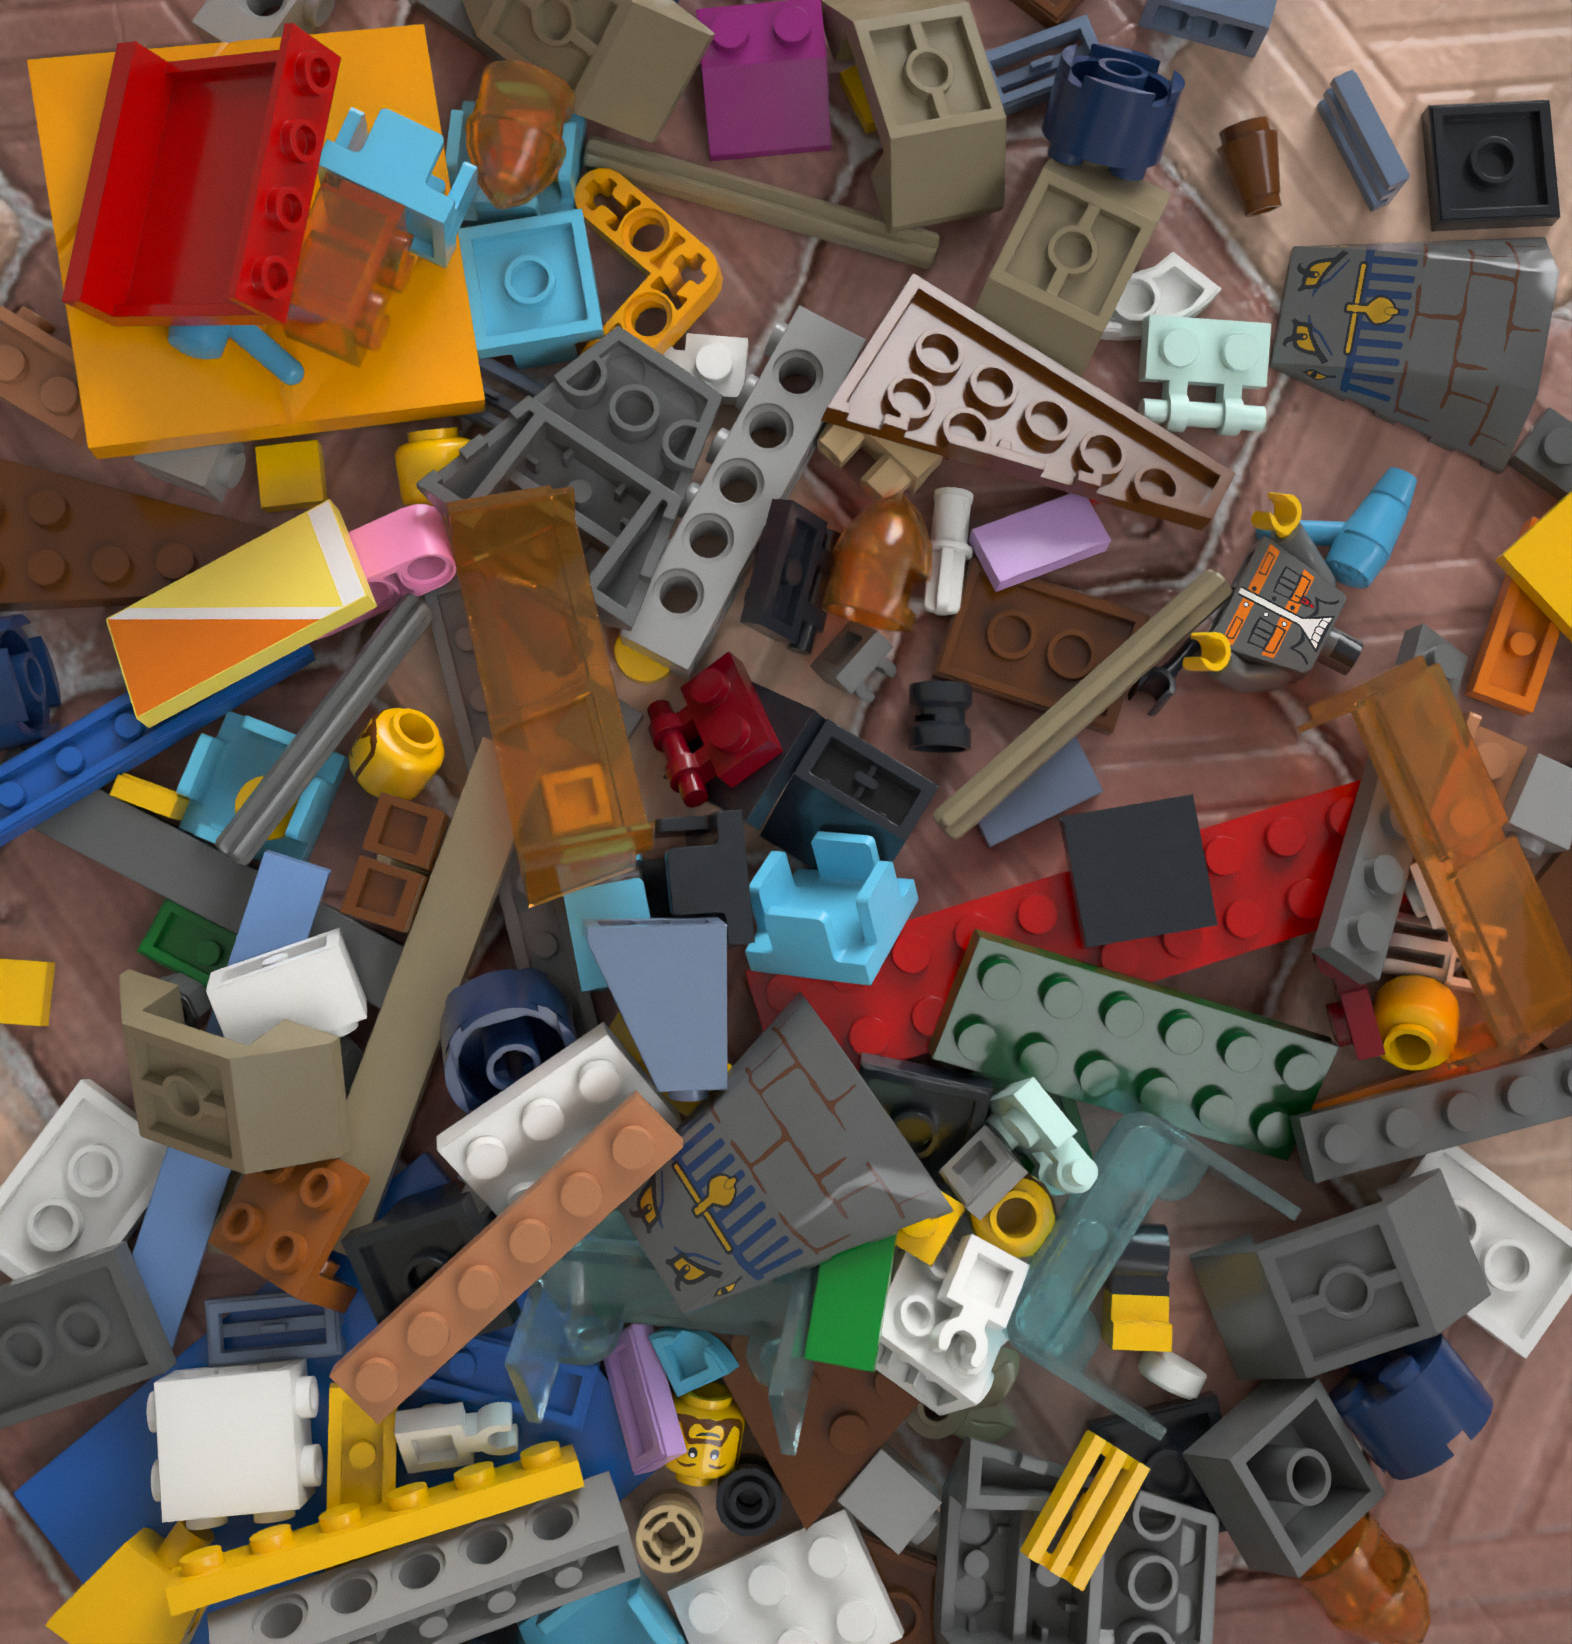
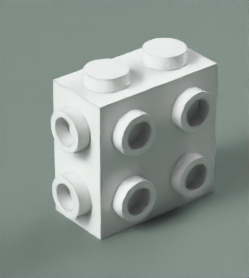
[876,1234,1023,1416]
[146,1358,323,1530]

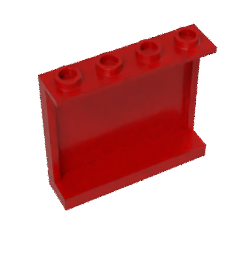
[61,23,341,327]

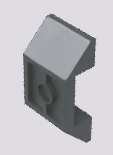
[1189,1168,1491,1380]

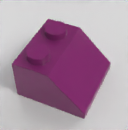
[696,0,831,162]

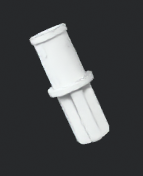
[923,487,974,615]

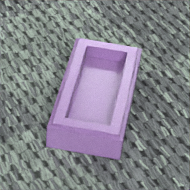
[968,493,1111,592]
[601,1321,687,1475]

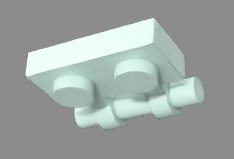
[1138,315,1271,436]
[984,1077,1098,1196]

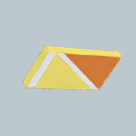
[106,499,377,728]

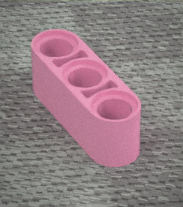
[316,504,457,640]

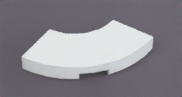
[1101,252,1222,341]

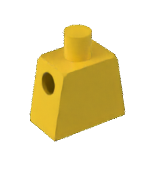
[45,1520,215,1644]

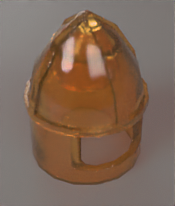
[465,60,576,210]
[821,493,933,633]
[1297,1511,1431,1644]

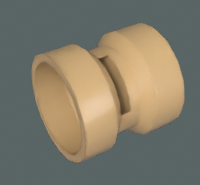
[636,1488,704,1573]

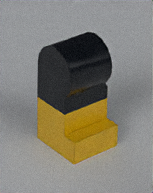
[1101,1222,1172,1352]

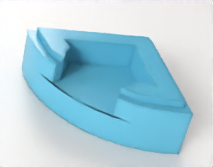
[648,1324,739,1397]

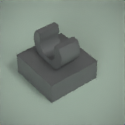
[810,620,897,702]

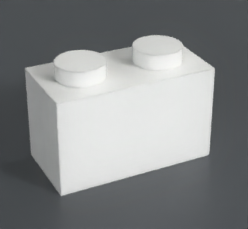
[206,927,367,1046]

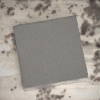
[939,1125,1028,1220]

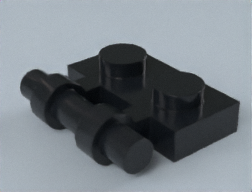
[740,499,842,655]

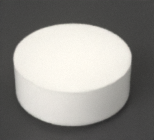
[1137,1351,1207,1400]

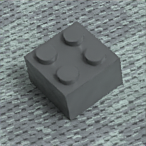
[1182,1378,1386,1578]

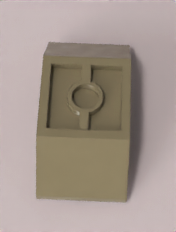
[462,0,715,143]
[821,0,1006,233]
[974,157,1172,377]
[119,969,351,1174]

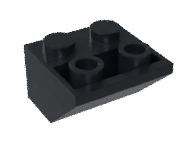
[760,719,939,870]

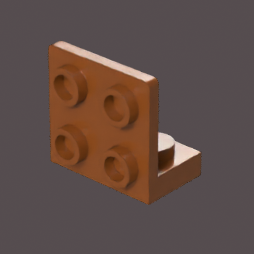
[207,1158,370,1314]

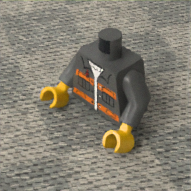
[1183,492,1364,693]

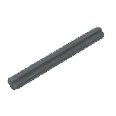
[215,593,434,865]

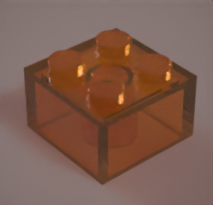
[282,172,415,368]

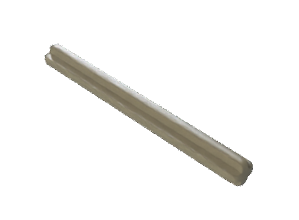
[583,135,939,269]
[933,569,1233,840]

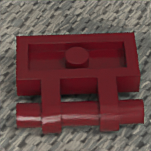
[647,651,783,808]
[1312,952,1386,1061]

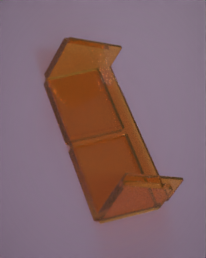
[446,485,655,908]
[1297,655,1572,1072]

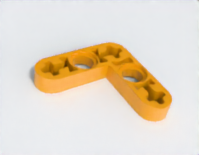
[574,168,723,356]

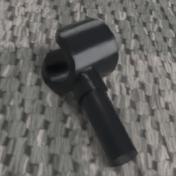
[1127,637,1200,716]

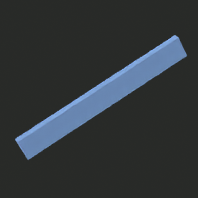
[132,850,332,1351]

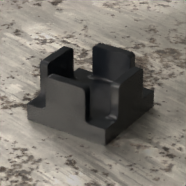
[639,809,755,949]
[341,1181,522,1337]

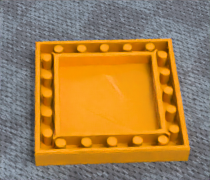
[27,24,485,460]

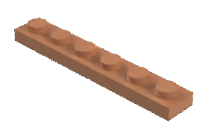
[329,1090,684,1424]

